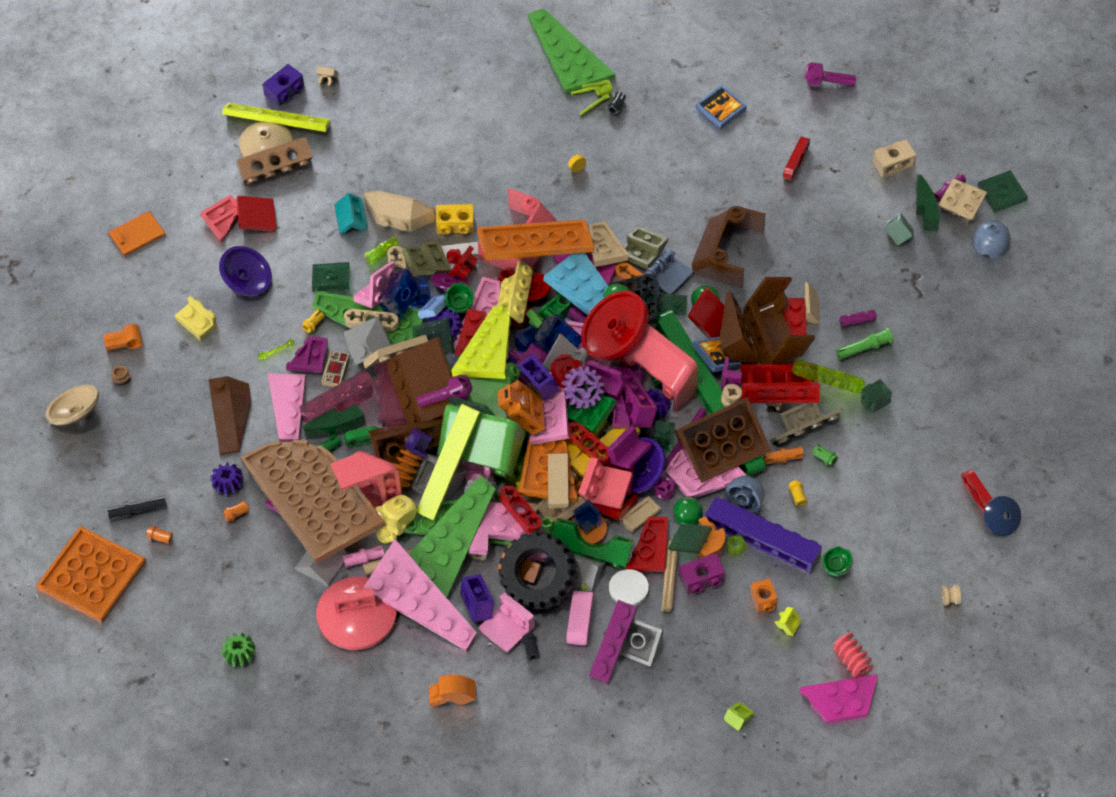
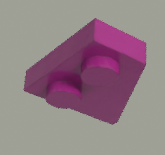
[286,336,328,373]

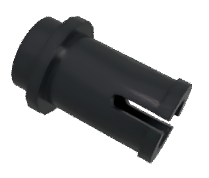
[608,92,626,114]
[521,633,540,660]

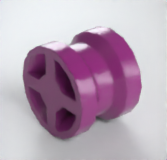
[654,476,674,501]

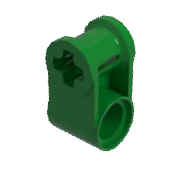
[539,293,574,327]

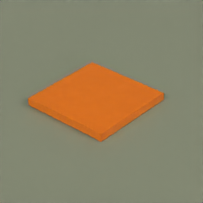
[35,526,146,623]

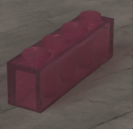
[374,359,406,427]
[299,370,377,424]

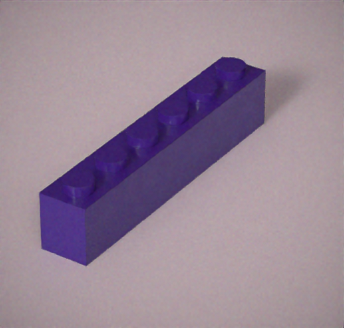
[705,497,822,574]

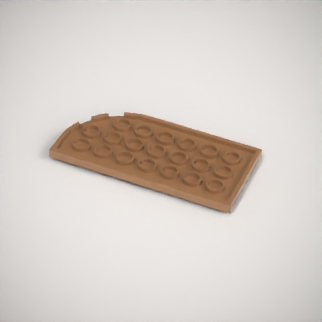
[240,439,385,564]

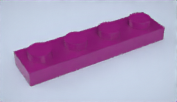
[589,600,638,683]

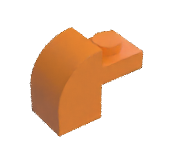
[695,516,725,558]
[429,674,476,707]

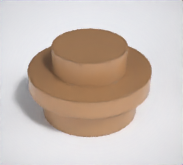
[111,365,130,384]

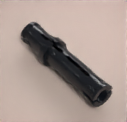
[107,495,167,520]

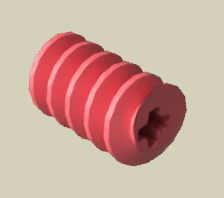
[833,632,874,678]

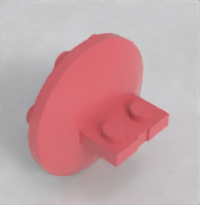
[316,576,397,650]

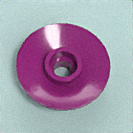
[431,273,468,292]

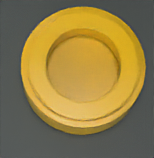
[568,154,586,173]

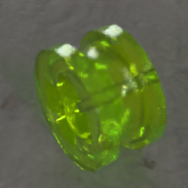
[727,535,745,555]

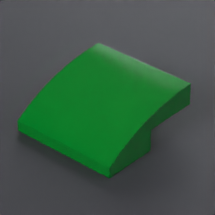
[567,386,617,434]

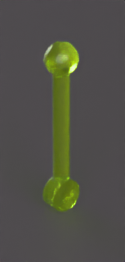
[258,339,295,360]

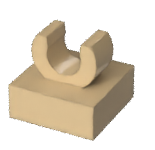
[316,66,338,86]

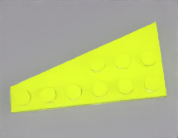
[451,305,512,379]

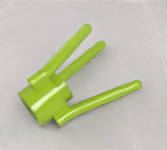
[571,80,613,116]

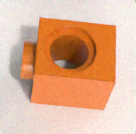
[750,578,778,613]

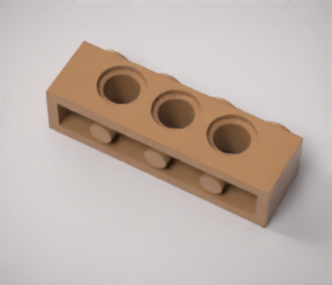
[236,137,313,184]

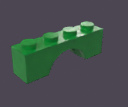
[552,517,634,568]

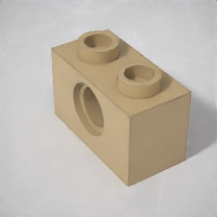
[872,139,916,178]

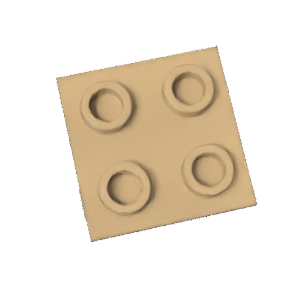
[938,179,987,221]

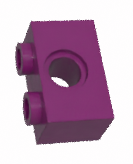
[679,553,725,595]

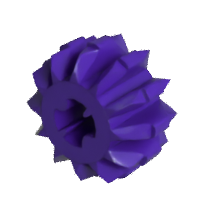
[646,388,671,421]
[210,462,244,496]

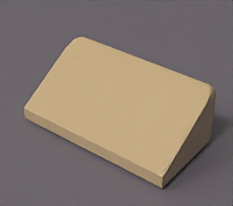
[804,282,820,324]

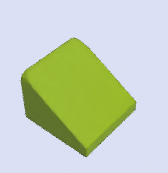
[724,701,755,731]

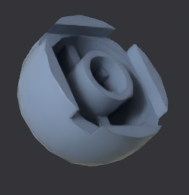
[973,220,1010,258]
[724,476,765,514]

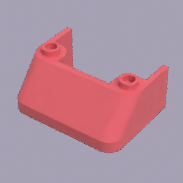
[478,188,557,272]
[620,324,698,413]
[330,451,402,508]

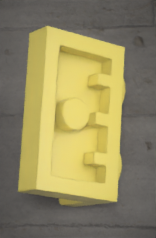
[175,296,217,340]

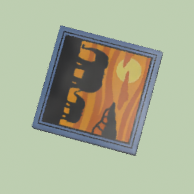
[696,85,747,129]
[692,337,742,372]

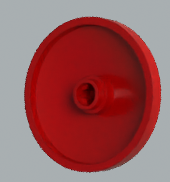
[581,291,649,361]

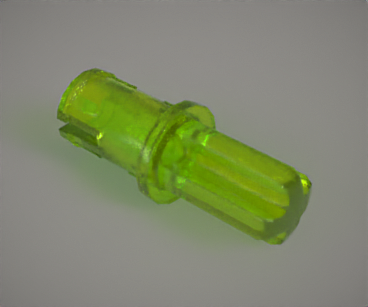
[364,236,399,264]

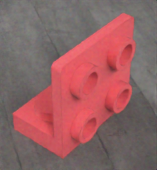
[578,457,633,509]

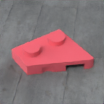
[200,195,238,242]

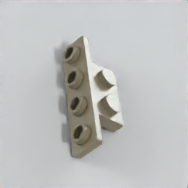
[770,403,843,444]

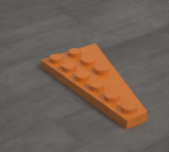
[519,394,578,503]

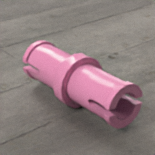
[343,545,384,568]

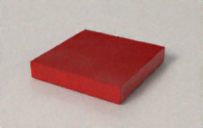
[236,196,276,232]
[687,288,724,339]

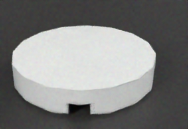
[609,569,649,606]

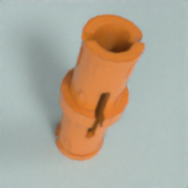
[763,446,804,465]

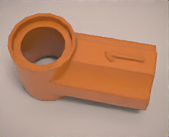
[103,324,143,350]

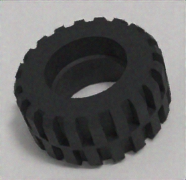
[498,531,578,610]

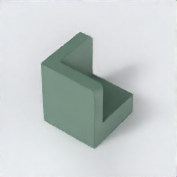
[885,213,914,245]

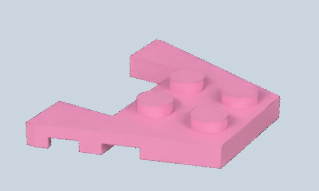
[665,449,747,498]
[469,502,547,562]

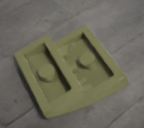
[623,226,668,269]
[402,242,451,280]

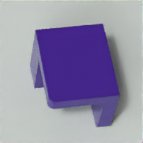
[405,428,432,458]

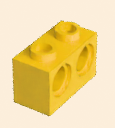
[436,204,474,234]

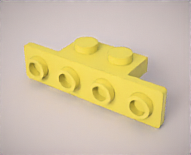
[497,260,533,324]

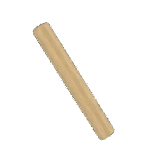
[661,540,679,613]

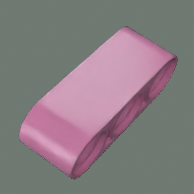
[567,590,594,646]

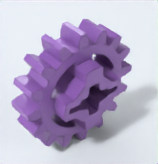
[561,366,604,409]

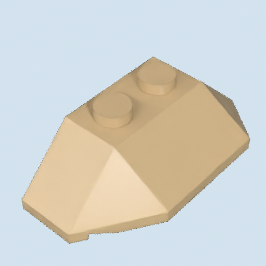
[364,190,436,232]

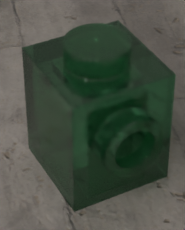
[860,379,892,413]
[654,421,676,451]

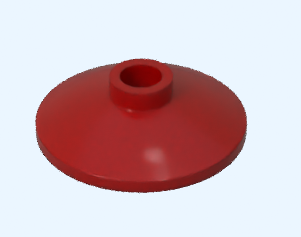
[527,273,551,301]

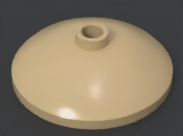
[239,121,293,165]
[45,385,99,425]

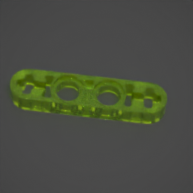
[792,359,865,393]

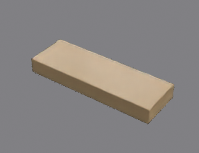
[548,454,568,508]

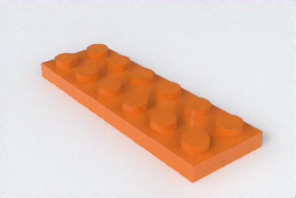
[477,220,594,260]

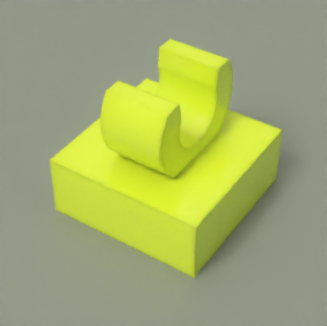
[774,607,802,636]

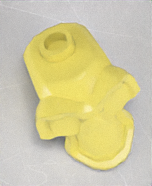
[375,495,417,544]

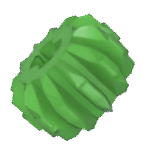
[221,632,256,667]

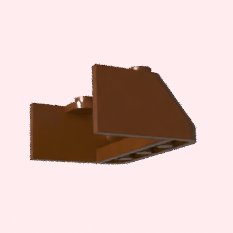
[691,206,766,288]
[743,277,815,364]

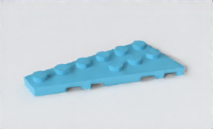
[543,253,608,315]

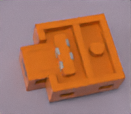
[497,380,545,435]

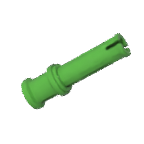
[836,327,894,360]

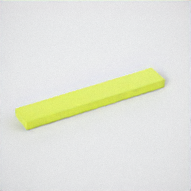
[222,102,331,132]
[416,404,480,520]

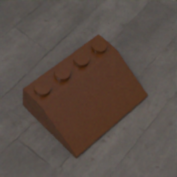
[386,337,463,424]
[674,398,772,483]

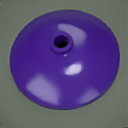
[219,246,272,296]
[631,437,666,494]

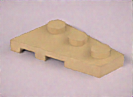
[588,221,629,267]
[363,335,428,369]

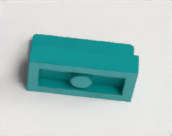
[334,193,367,234]

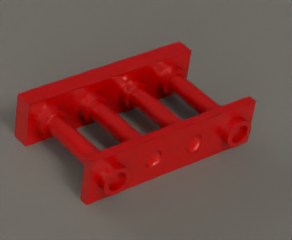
[740,364,820,404]

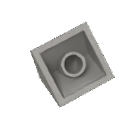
[295,549,348,587]
[572,551,606,592]
[620,618,663,667]

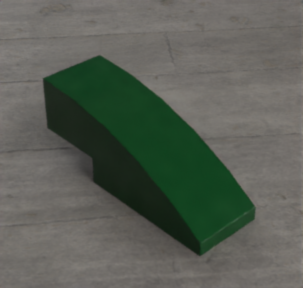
[916,174,939,231]
[303,404,366,439]

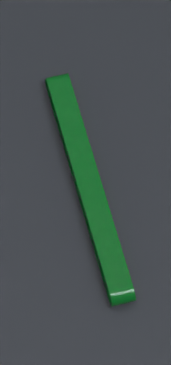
[655,310,766,476]

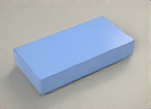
[418,294,446,319]

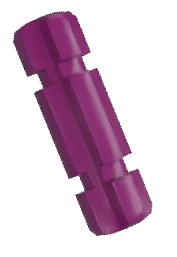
[839,310,877,327]

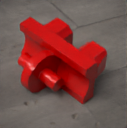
[446,246,479,280]

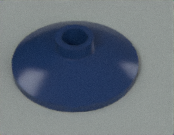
[984,496,1021,536]

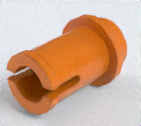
[223,500,249,522]
[146,525,173,545]

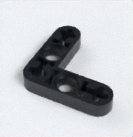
[608,274,660,325]

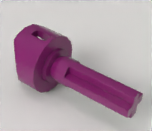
[804,62,856,87]
[417,375,472,407]

